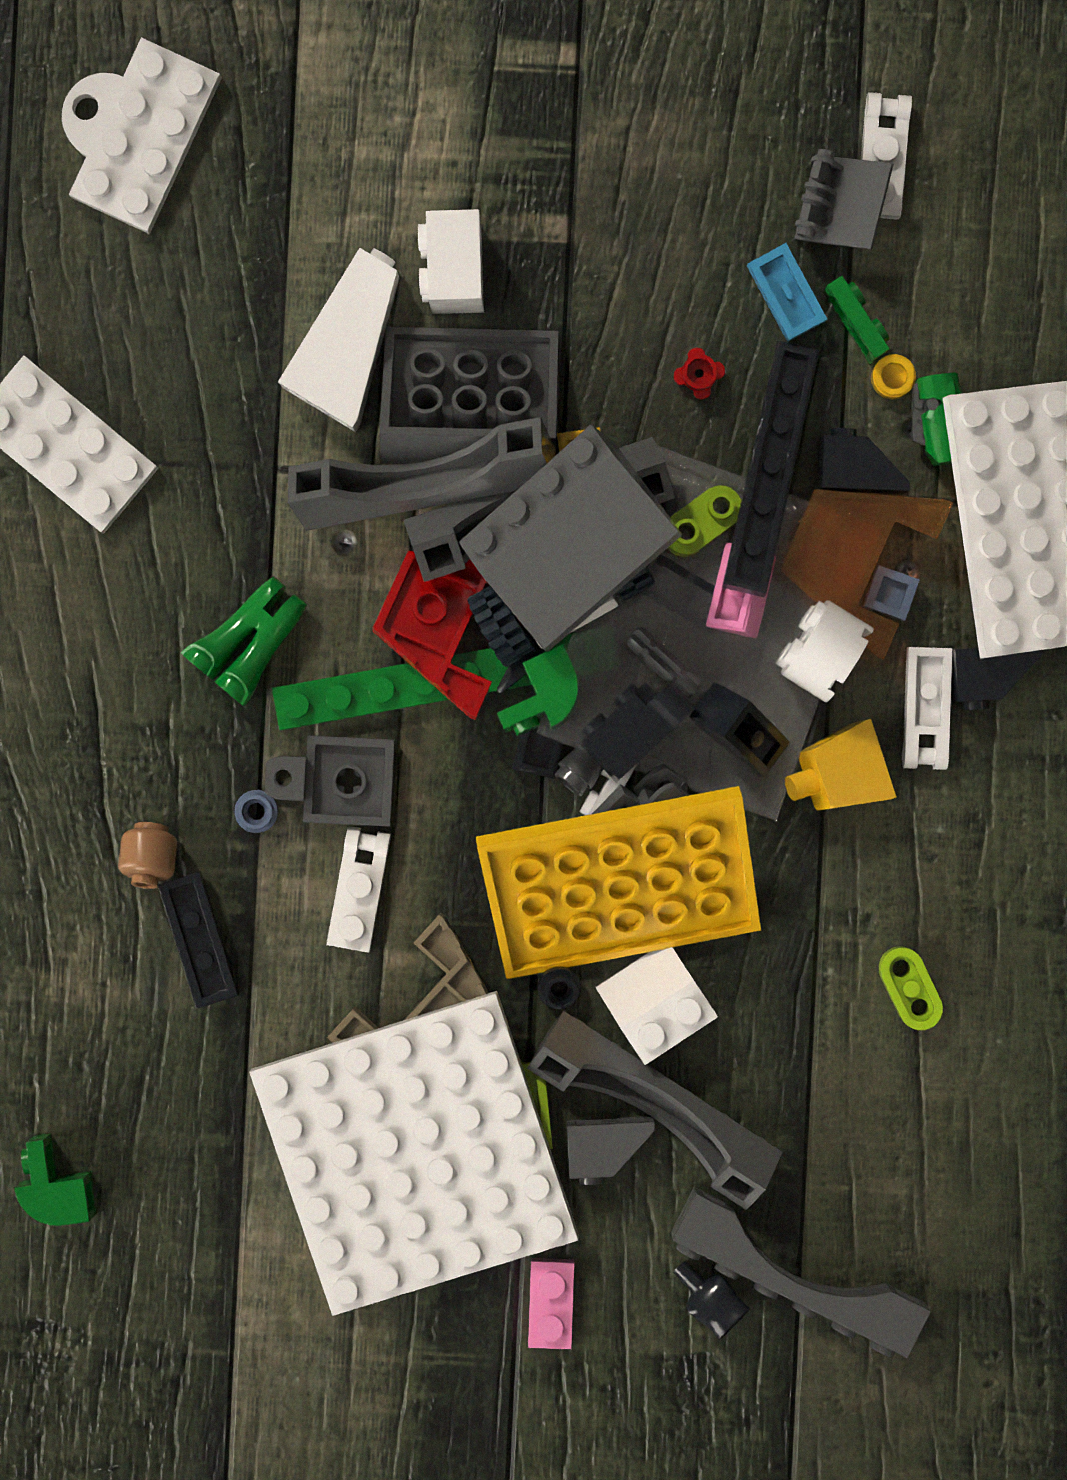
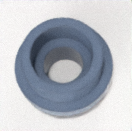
[235,790,278,833]

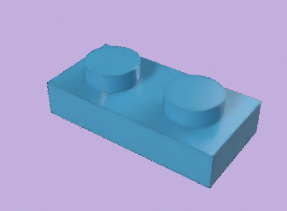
[747,243,827,342]

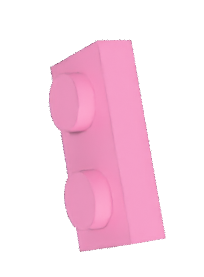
[528,1258,574,1349]

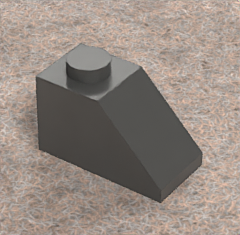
[567,1116,655,1185]

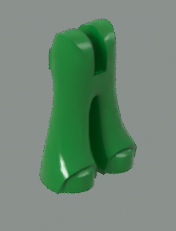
[181,576,307,707]

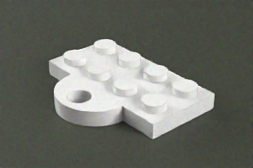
[62,37,222,234]

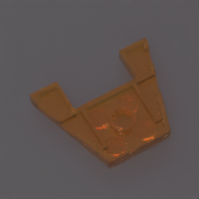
[779,489,953,660]

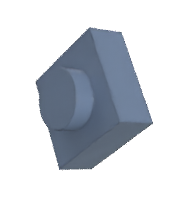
[862,565,920,621]

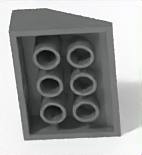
[380,327,558,464]
[459,424,682,652]

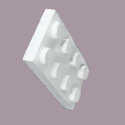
[0,355,159,534]

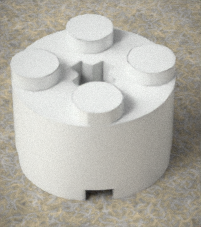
[775,600,874,703]

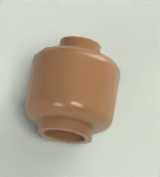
[118,822,178,889]

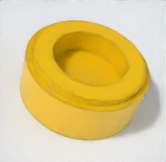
[871,354,916,399]

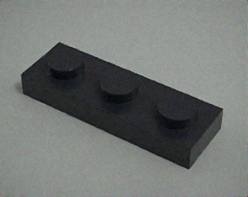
[158,871,239,1009]

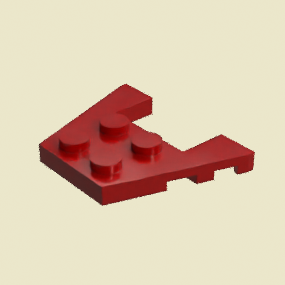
[373,551,492,720]

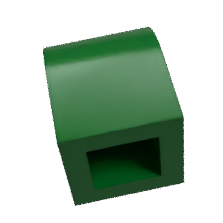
[497,644,578,736]
[14,1133,97,1226]

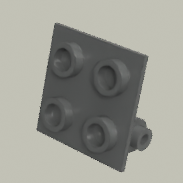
[794,149,894,250]

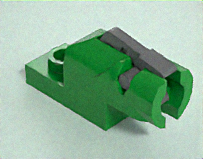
[911,373,963,466]

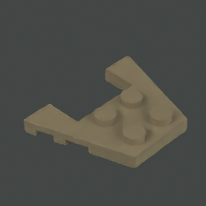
[327,912,489,1043]

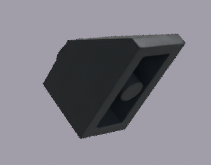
[818,428,910,495]
[951,648,1043,710]
[689,682,790,777]

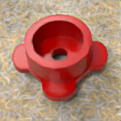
[673,348,725,400]

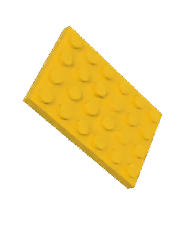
[476,786,761,979]

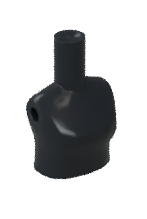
[673,1261,751,1340]

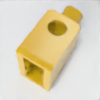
[785,719,897,811]

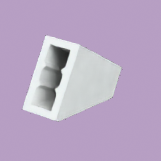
[278,248,399,432]

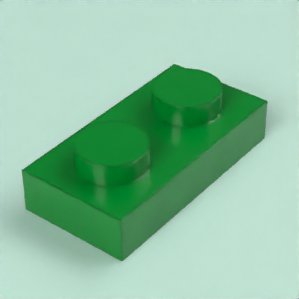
[823,276,890,365]

